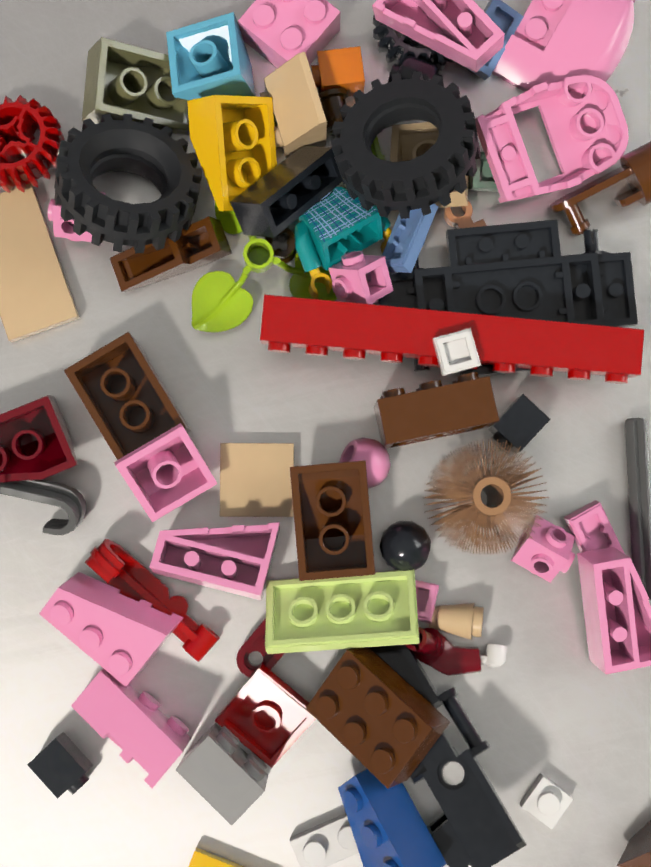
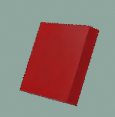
[214,664,316,768]

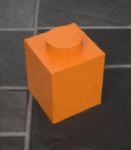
[311,46,365,96]

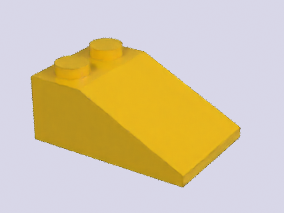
[187,95,277,211]

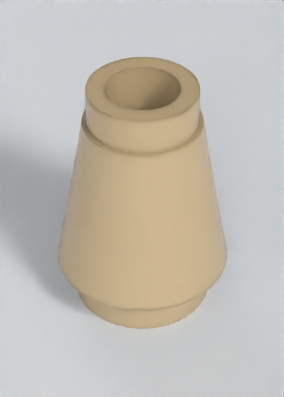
[429,603,484,640]

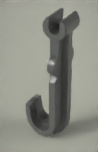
[0,479,86,535]

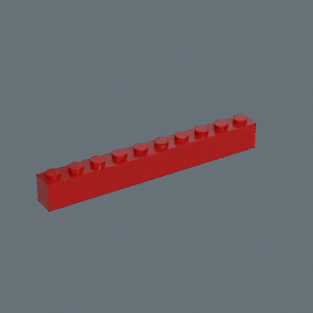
[260,294,644,384]

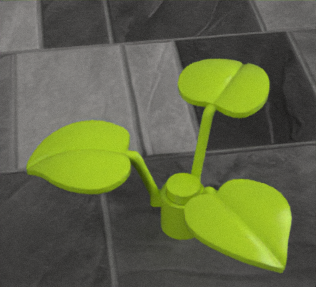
[192,202,337,333]

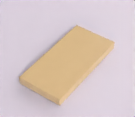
[0,183,80,343]

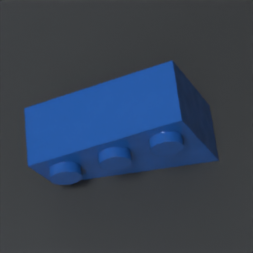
[338,769,447,867]

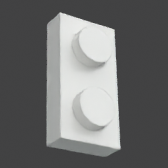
[290,813,359,867]

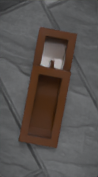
[110,216,232,292]

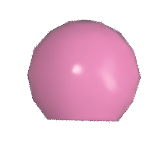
[339,437,391,489]

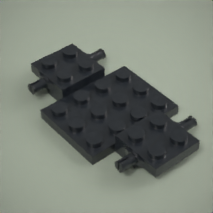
[378,219,638,376]

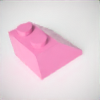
[114,423,217,522]

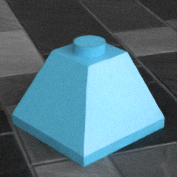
[166,12,255,100]

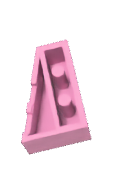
[39,572,184,687]

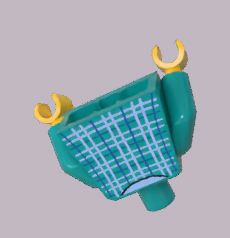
[295,187,392,299]

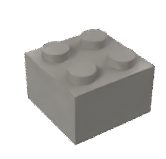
[176,723,268,826]

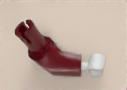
[406,627,507,676]

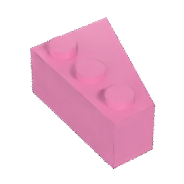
[372,0,505,73]
[149,522,280,600]
[577,547,651,674]
[71,669,191,788]

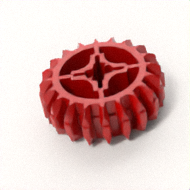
[0,95,65,193]

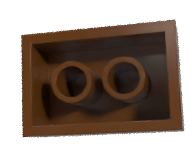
[64,332,191,460]
[374,372,499,449]
[306,647,450,789]

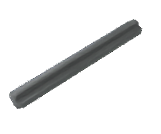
[625,418,651,600]

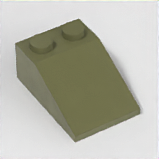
[82,37,190,135]

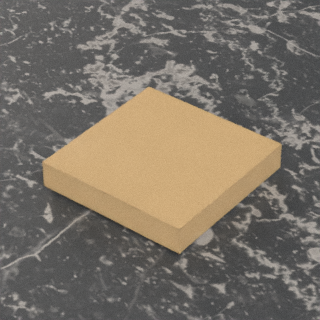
[220,443,294,517]

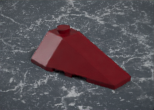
[0,395,78,483]

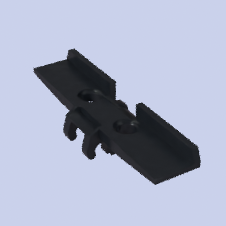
[350,645,527,867]

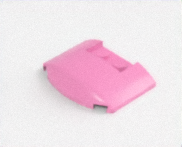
[492,0,635,92]

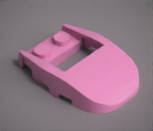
[475,75,629,203]

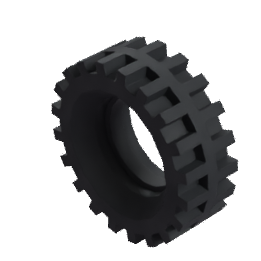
[331,71,480,219]
[54,114,202,253]

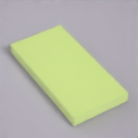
[265,569,420,654]

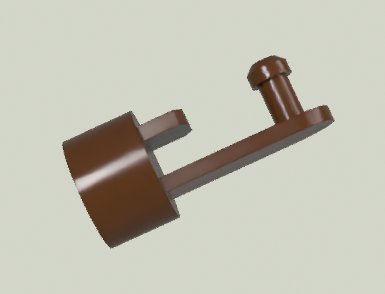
[550,141,651,235]

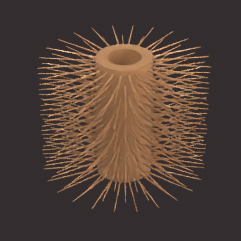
[424,438,549,554]

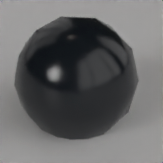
[379,521,431,571]

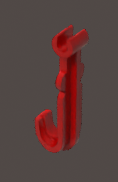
[85,539,220,662]

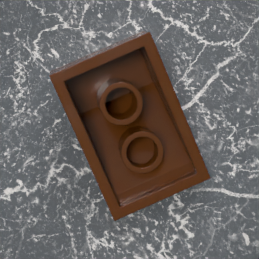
[290,460,375,581]

